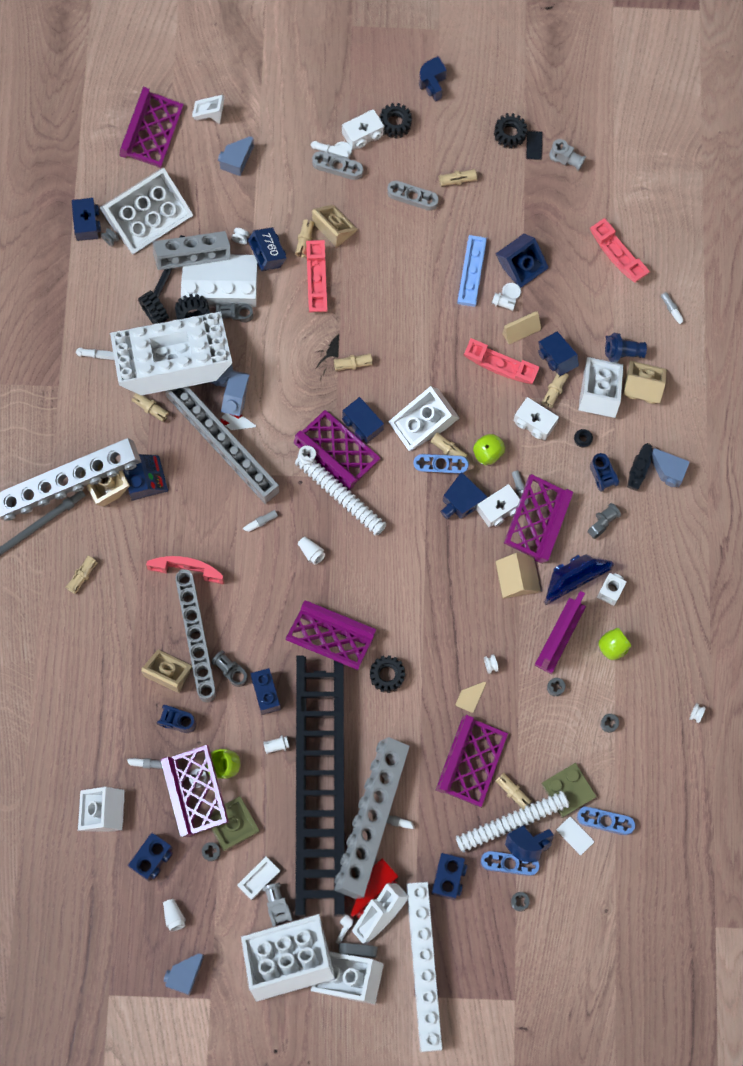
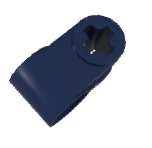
[590,453,619,492]
[156,705,196,733]

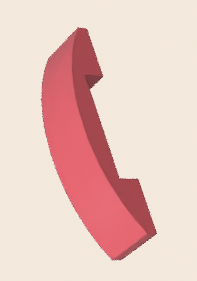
[590,218,650,282]
[306,240,327,313]
[464,338,539,384]
[146,556,224,584]

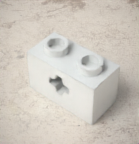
[342,109,384,150]
[513,397,559,441]
[476,484,520,528]

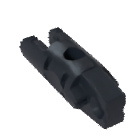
[627,443,653,491]

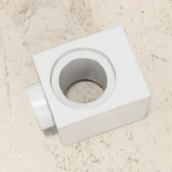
[597,573,627,606]

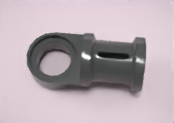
[216,303,254,322]
[587,503,621,539]
[211,650,248,687]

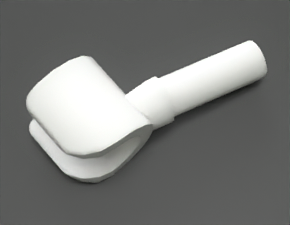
[336,915,354,944]

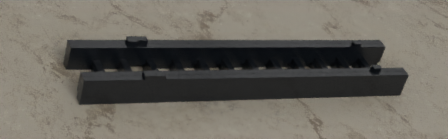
[295,655,344,917]

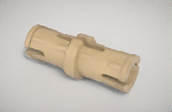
[439,169,477,187]
[295,219,314,258]
[334,354,372,371]
[542,373,569,408]
[132,393,169,422]
[430,432,468,464]
[65,556,98,594]
[495,773,532,809]

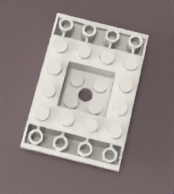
[110,312,232,395]

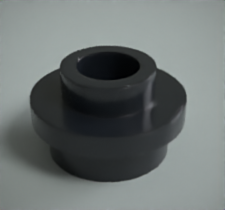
[574,429,593,448]

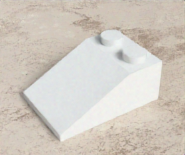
[579,357,623,418]
[389,386,459,451]
[311,952,384,1005]

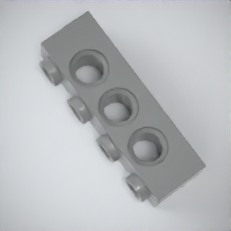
[153,231,230,270]

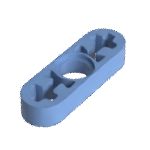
[413,454,469,473]
[577,807,635,835]
[481,851,539,876]

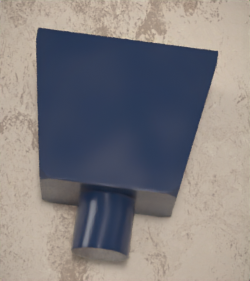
[440,472,487,519]

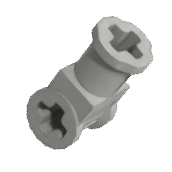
[549,139,586,171]
[262,883,292,927]

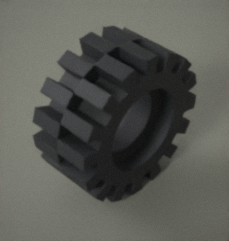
[380,103,412,139]
[494,113,527,149]
[138,290,169,325]
[175,294,210,320]
[370,655,405,693]

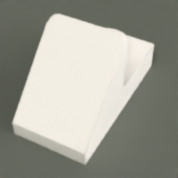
[192,95,225,123]

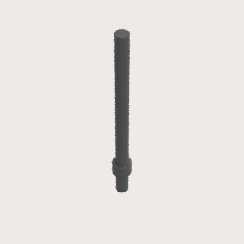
[0,490,86,556]

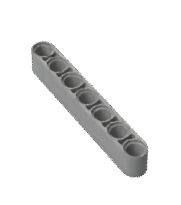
[176,570,216,702]

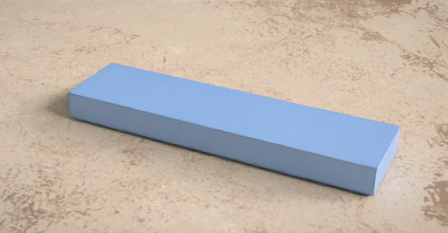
[457,235,487,307]

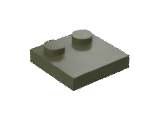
[541,763,596,818]
[205,797,259,851]

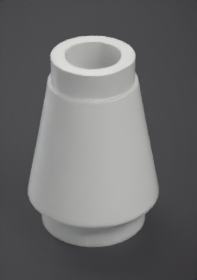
[298,537,325,565]
[163,899,186,931]

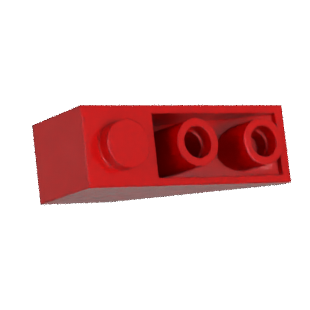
[350,858,398,919]

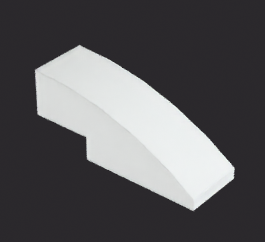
[352,883,409,944]

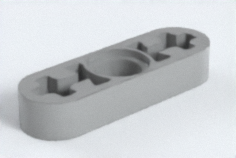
[312,151,363,180]
[387,181,438,211]

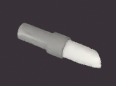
[661,292,683,324]
[512,471,529,505]
[243,510,278,532]
[127,758,163,769]
[386,815,415,829]

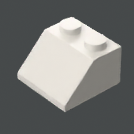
[78,787,125,832]

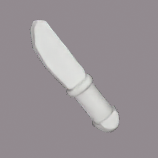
[311,141,349,159]
[76,348,115,360]

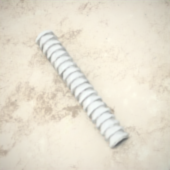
[295,453,386,536]
[456,791,569,853]

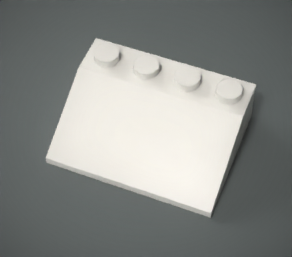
[99,168,193,254]
[181,255,258,307]
[241,914,335,1002]

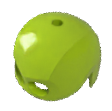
[473,434,505,466]
[598,628,631,660]
[206,749,240,779]

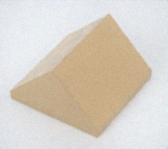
[312,205,358,248]
[495,553,541,599]
[142,650,192,693]

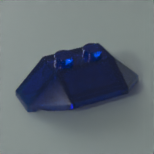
[544,554,614,605]

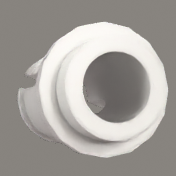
[492,292,516,311]
[264,735,290,754]

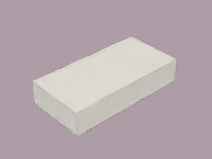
[237,857,280,900]

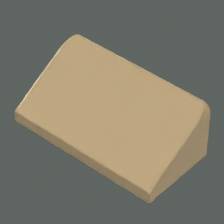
[503,312,541,344]

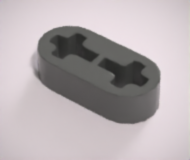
[338,943,378,958]

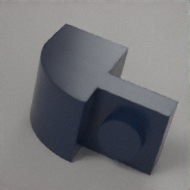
[419,56,447,102]
[505,825,554,862]

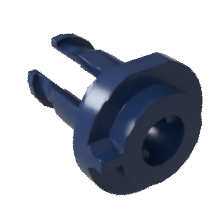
[605,333,647,363]

